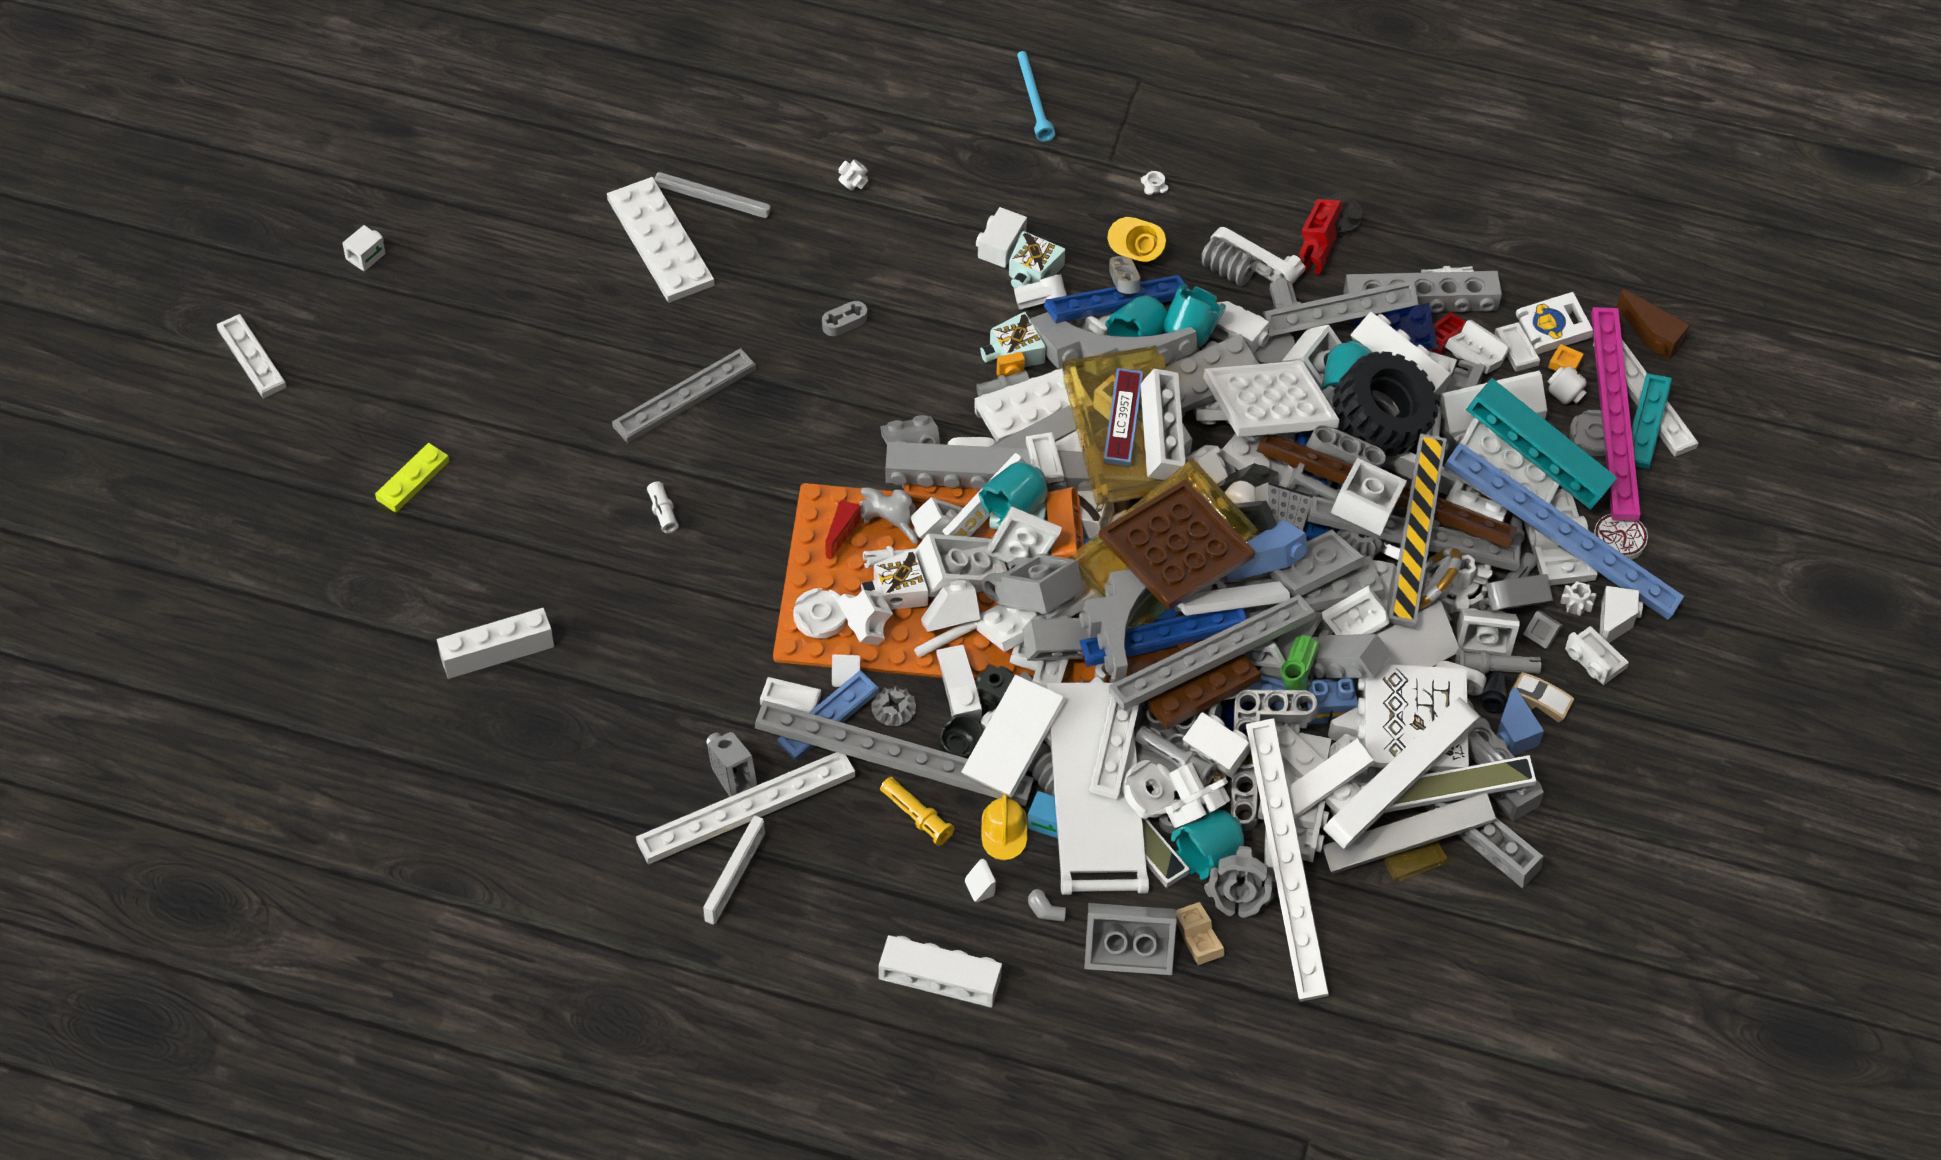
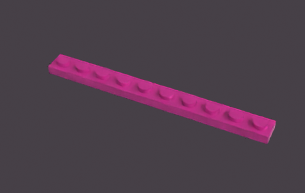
[1591,307,1640,521]

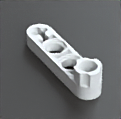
[1210,227,1305,284]

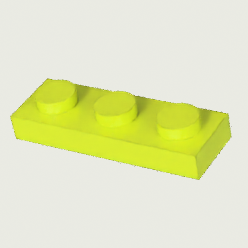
[375,443,450,513]

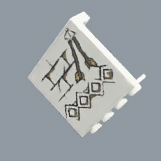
[1358,664,1469,775]

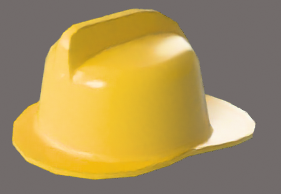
[1108,217,1166,262]
[982,794,1027,860]

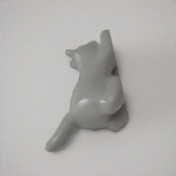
[859,488,918,544]

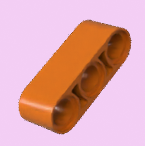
[1046,487,1085,563]

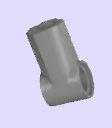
[1269,278,1301,309]

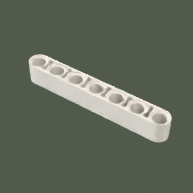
[1323,697,1481,850]

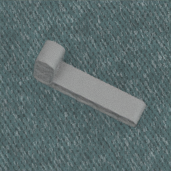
[1231,690,1319,831]

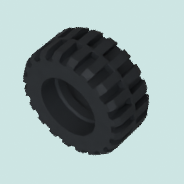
[1333,351,1439,456]

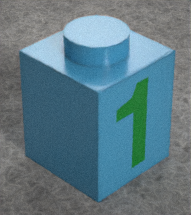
[1027,791,1058,838]

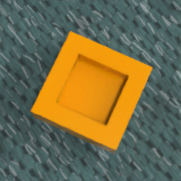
[1548,344,1584,371]
[996,352,1025,377]

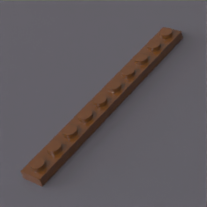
[1256,434,1517,548]

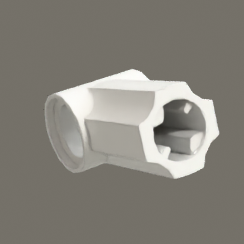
[1014,274,1067,310]

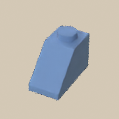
[1496,688,1544,756]

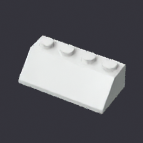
[1439,371,1547,447]

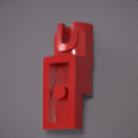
[1299,199,1342,275]

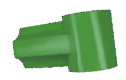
[1280,635,1319,691]

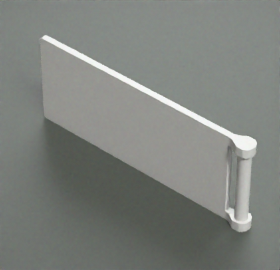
[1046,683,1149,895]

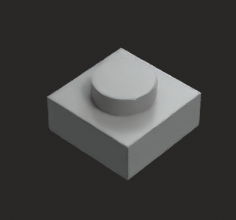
[1523,611,1562,649]

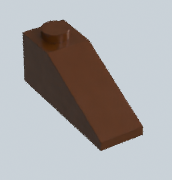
[1616,289,1690,360]

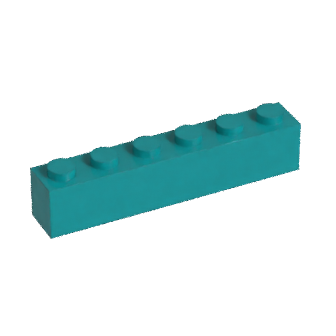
[1466,378,1617,510]

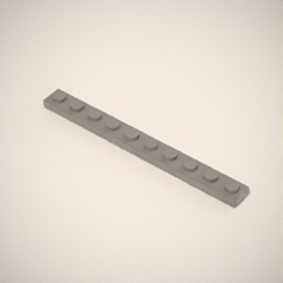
[755,700,1034,806]

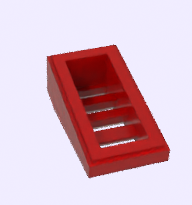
[1419,312,1466,355]
[825,500,861,559]

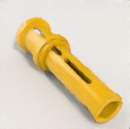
[880,777,954,846]

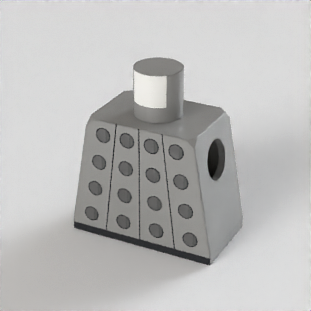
[1255,482,1313,532]
[707,732,757,797]

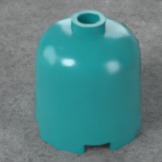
[1164,283,1226,348]
[1105,296,1168,337]
[1321,341,1374,395]
[978,462,1048,525]
[1171,809,1244,880]

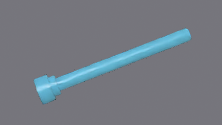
[1017,51,1055,142]

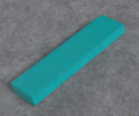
[1631,373,1672,469]

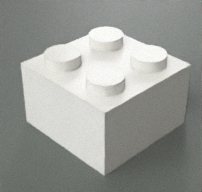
[1331,458,1407,536]

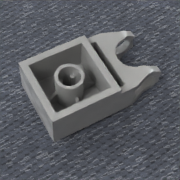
[981,554,1084,614]

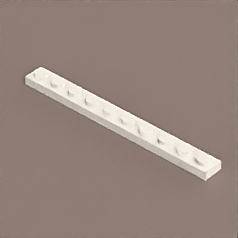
[1246,718,1329,1002]

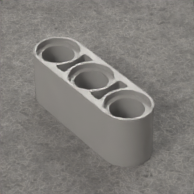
[1305,425,1386,468]
[1486,574,1553,611]

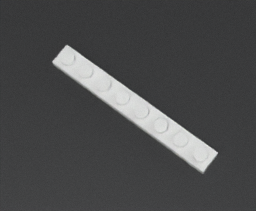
[636,752,855,865]

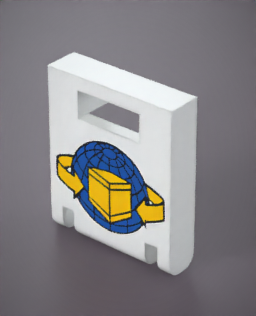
[1516,292,1593,354]

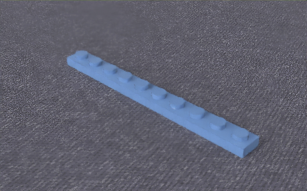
[1444,443,1684,620]

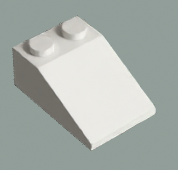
[914,534,1007,597]

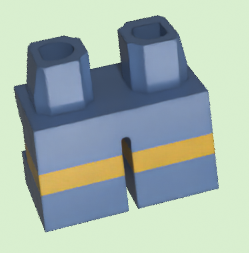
[1300,678,1358,725]

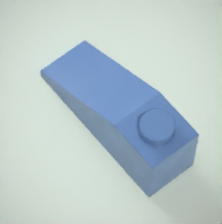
[1224,519,1308,582]

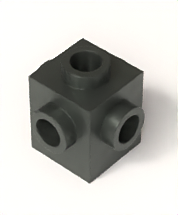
[976,664,1015,707]

